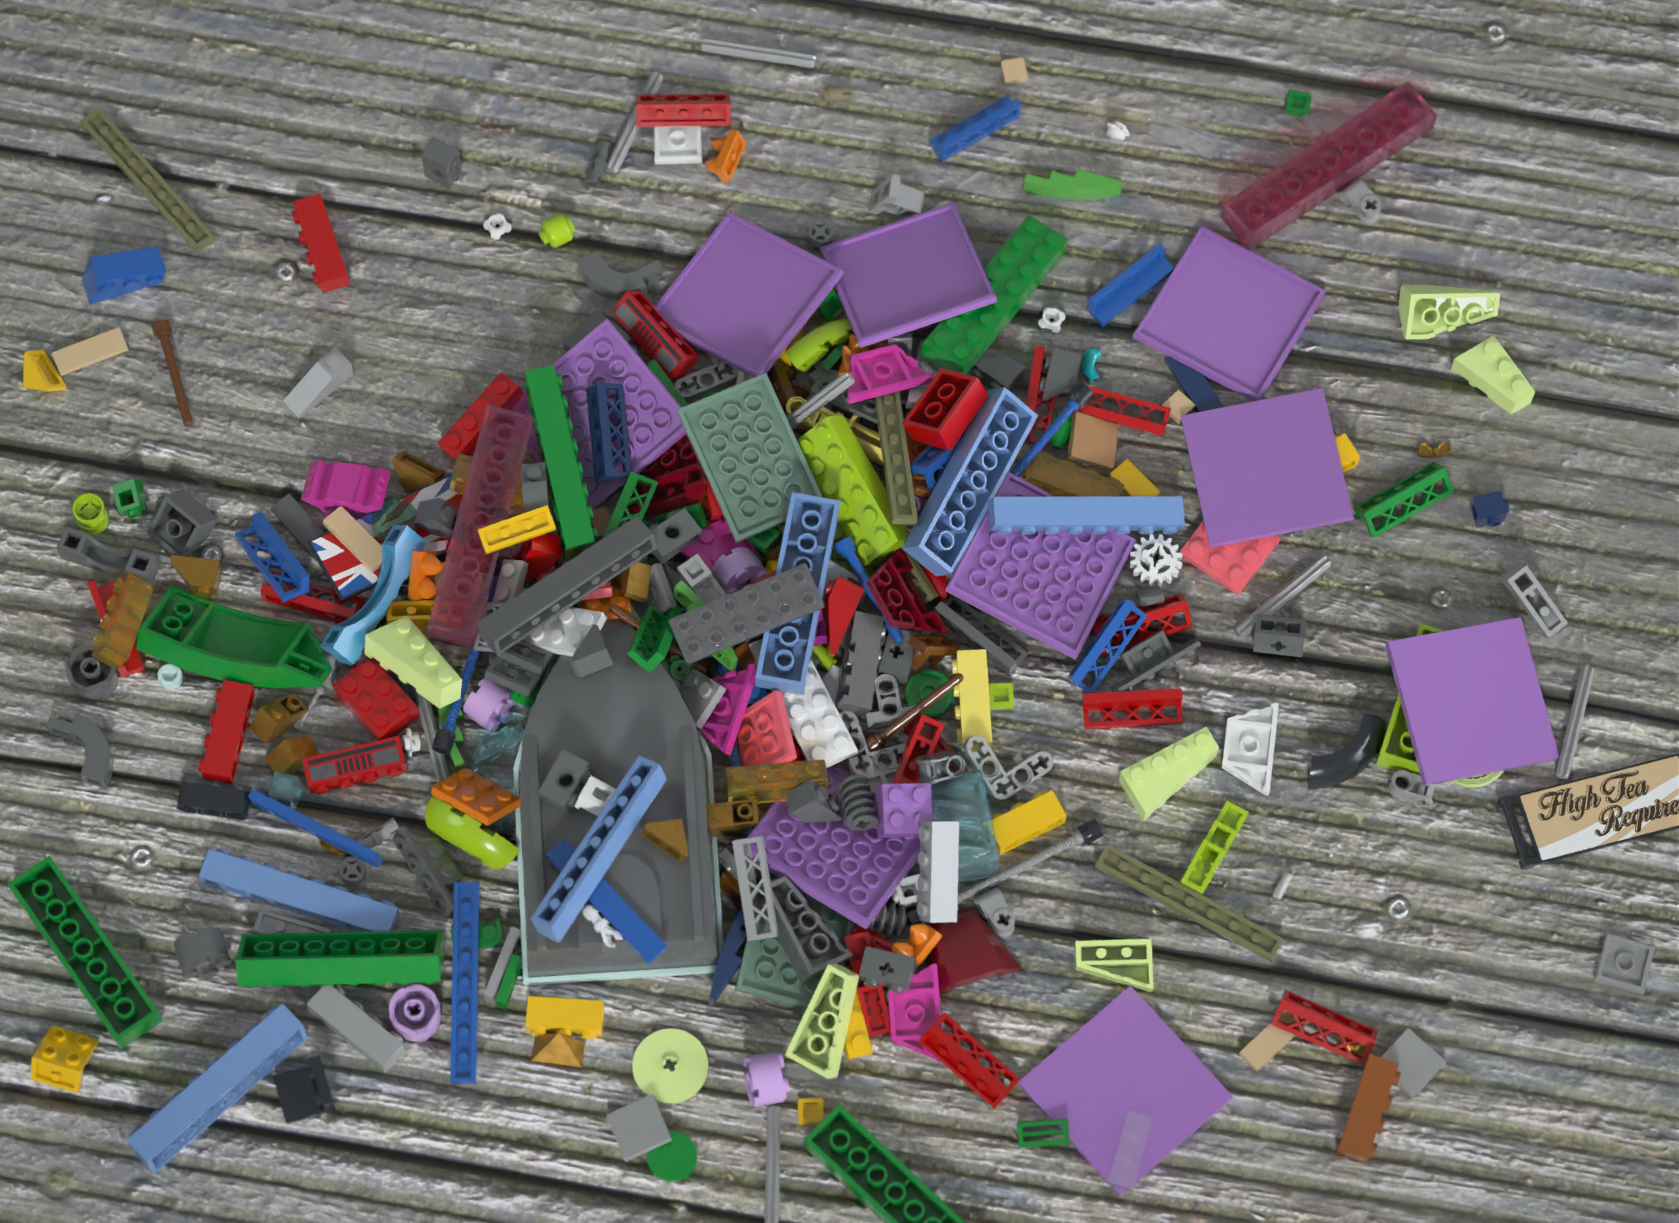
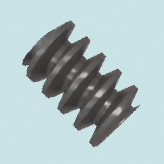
[839,775,878,831]
[851,903,907,938]

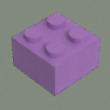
[875,783,933,838]

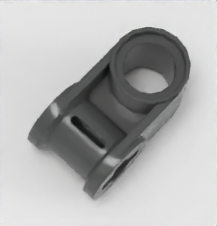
[916,751,966,784]

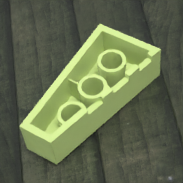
[364,616,462,709]
[1119,726,1219,822]

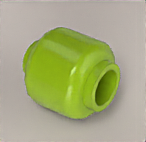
[538,213,575,248]

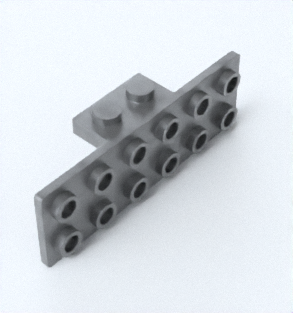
[669,563,824,664]

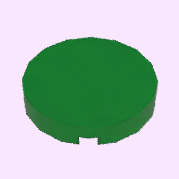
[905,670,953,718]
[647,1131,697,1183]

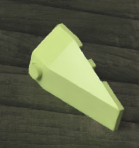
[1398,284,1500,339]

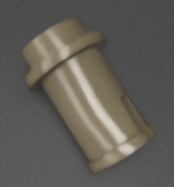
[822,85,853,104]

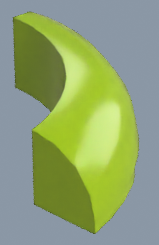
[785,318,855,372]
[425,796,520,870]

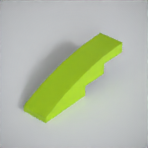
[1180,801,1249,895]

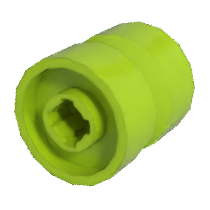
[72,493,109,535]

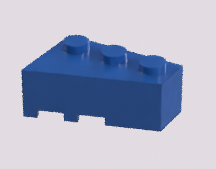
[82,246,166,305]

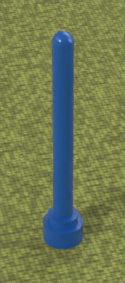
[834,536,903,643]

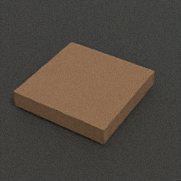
[1068,412,1119,471]

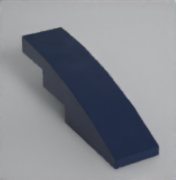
[708,908,747,1007]

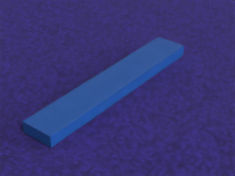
[248,789,383,868]
[546,839,668,965]

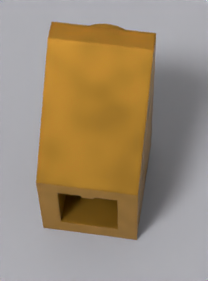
[249,693,309,744]
[707,799,759,837]

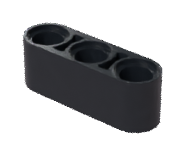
[176,782,250,820]

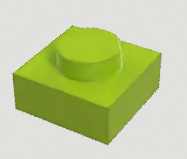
[989,683,1014,710]

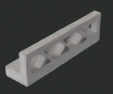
[732,836,779,941]

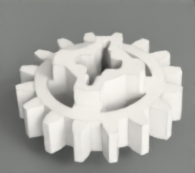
[1129,534,1182,587]

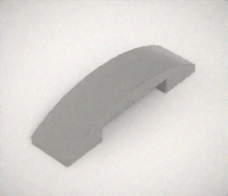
[677,554,726,604]

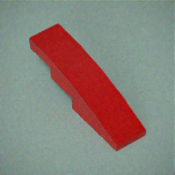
[842,930,891,1037]

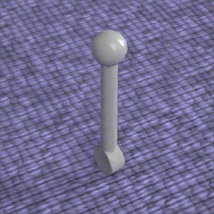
[293,686,325,730]

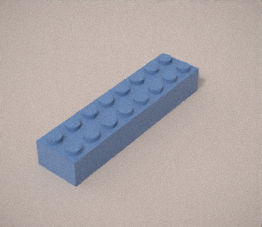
[902,387,1038,576]
[755,492,840,695]
[127,1003,308,1174]

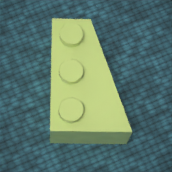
[1451,336,1535,414]
[1074,939,1153,993]

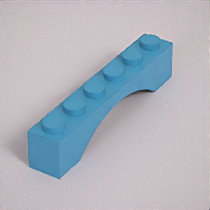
[320,525,427,664]

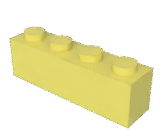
[952,649,992,752]

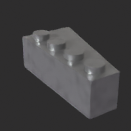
[834,611,886,716]
[758,876,853,983]

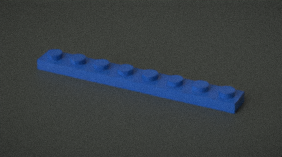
[450,882,480,1084]

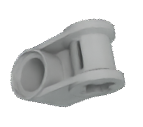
[1339,178,1382,224]
[1388,770,1439,808]
[974,887,1015,938]

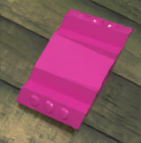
[301,460,391,519]

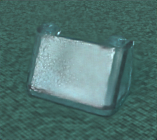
[931,770,1000,882]

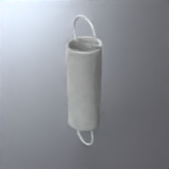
[1271,868,1294,903]

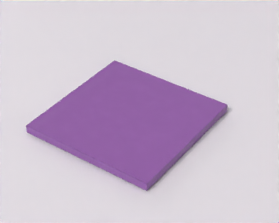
[820,202,997,348]
[654,212,844,377]
[1132,225,1326,401]
[1181,388,1353,548]
[1385,617,1560,786]
[1018,986,1233,1197]

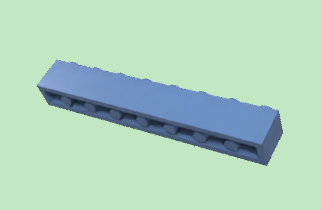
[988,496,1185,535]
[531,755,667,943]
[199,849,400,932]

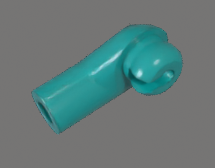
[1080,347,1101,383]

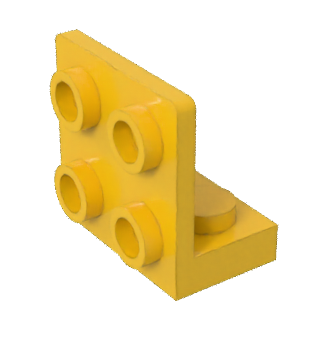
[30,1025,98,1094]

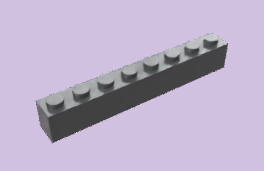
[477,516,657,656]

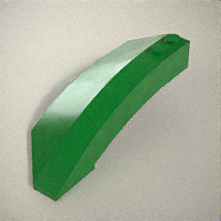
[136,585,332,688]

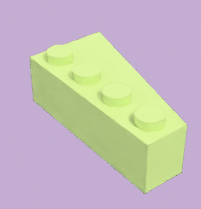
[785,964,859,1079]

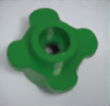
[667,655,693,682]

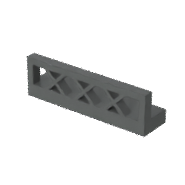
[935,595,1028,676]

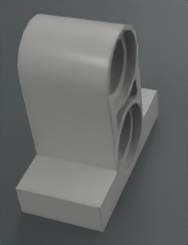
[869,175,924,218]
[866,674,916,731]

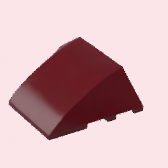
[628,434,707,517]
[866,548,948,634]
[927,907,1022,996]

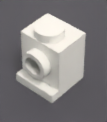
[574,776,616,816]
[891,874,920,909]

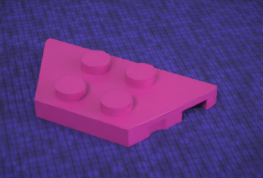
[847,344,934,404]
[681,518,755,572]
[696,664,758,756]
[888,964,942,1062]

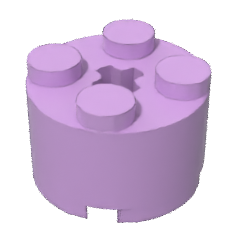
[712,547,768,594]
[463,678,516,733]
[389,984,442,1042]
[743,1052,789,1107]

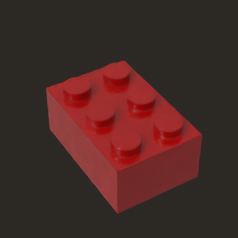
[902,368,989,451]
[332,657,420,741]

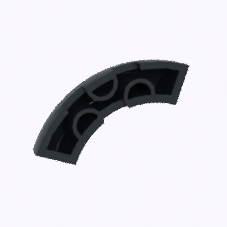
[1308,713,1386,789]

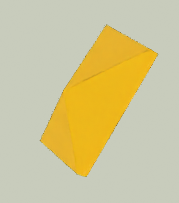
[23,350,67,391]

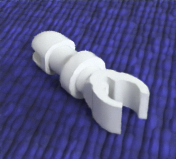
[583,905,622,947]

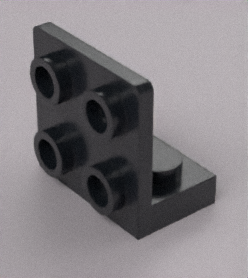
[273,1055,336,1124]

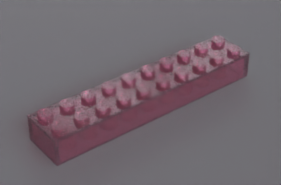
[1220,81,1437,250]
[426,404,534,649]

